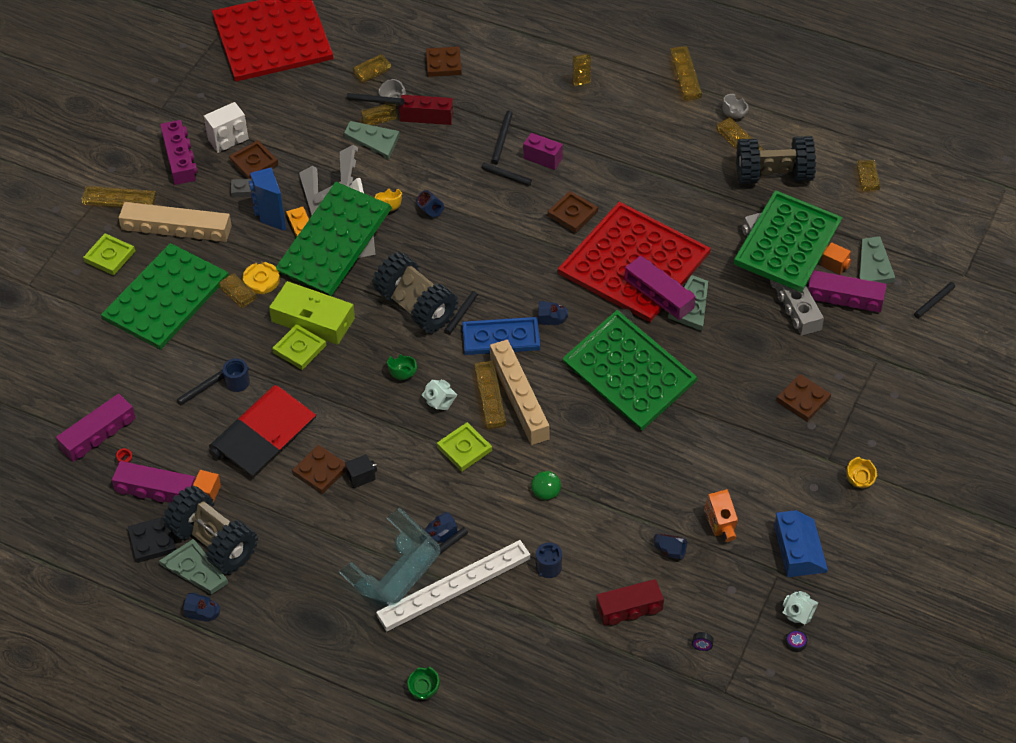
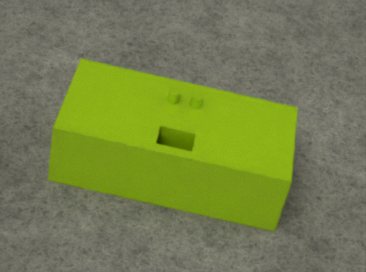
[269,281,355,345]

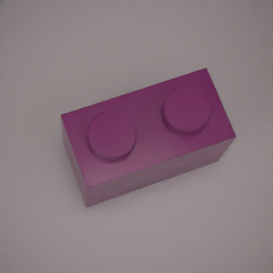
[523,133,563,170]

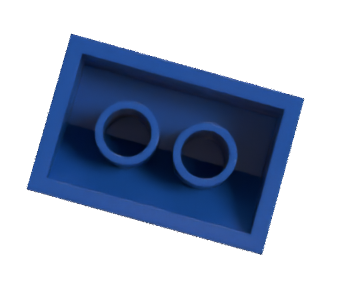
[248,168,286,230]
[774,510,828,577]

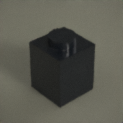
[345,454,377,488]

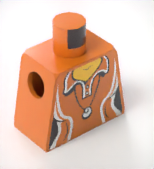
[704,489,738,542]

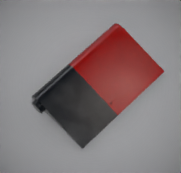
[209,385,316,477]

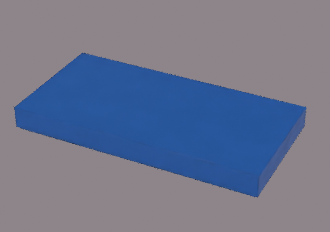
[462,317,540,355]

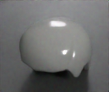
[379,79,406,107]
[722,94,749,119]

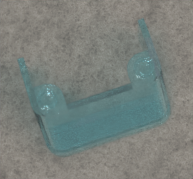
[339,507,440,605]

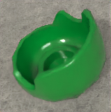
[387,354,417,380]
[531,471,562,500]
[407,667,440,700]

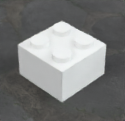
[204,102,249,153]

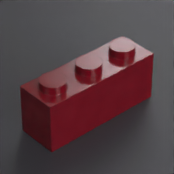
[399,95,454,125]
[596,579,664,626]

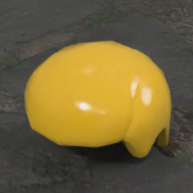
[375,189,402,212]
[846,457,877,488]

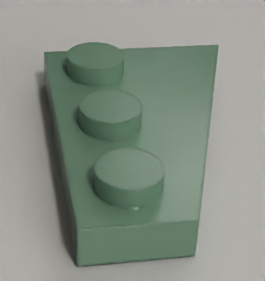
[344,121,400,160]
[859,236,895,284]
[668,275,708,331]
[159,539,228,595]

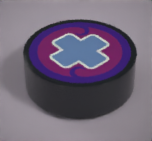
[786,630,808,652]
[692,632,714,651]

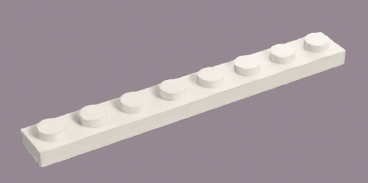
[376,540,530,632]

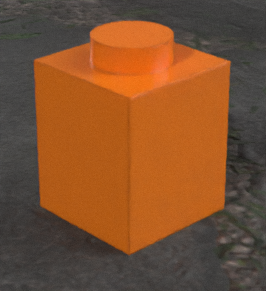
[821,242,852,275]
[193,470,221,502]

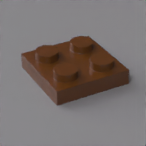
[426,46,462,77]
[229,140,279,179]
[547,191,598,233]
[776,374,831,422]
[292,445,346,494]

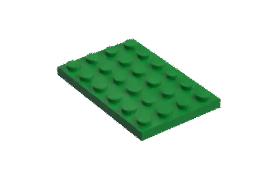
[276,182,392,296]
[733,190,843,292]
[101,243,229,350]
[562,310,698,431]

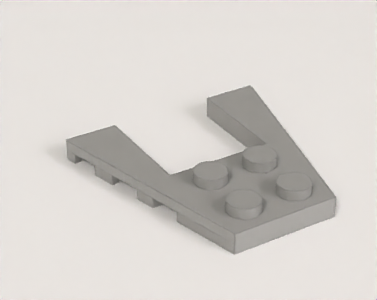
[299,145,358,215]

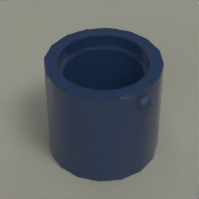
[221,358,250,392]
[536,543,562,578]

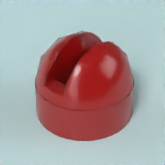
[116,448,132,463]

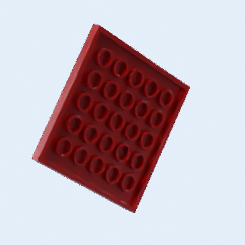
[212,0,334,82]
[558,202,711,322]

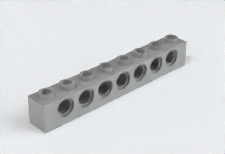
[742,212,824,336]

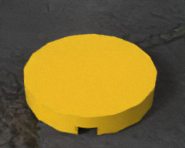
[243,262,280,294]

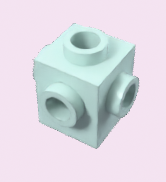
[422,379,457,410]
[783,591,818,624]

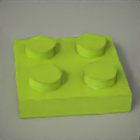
[83,234,135,275]
[272,324,326,370]
[437,422,492,472]

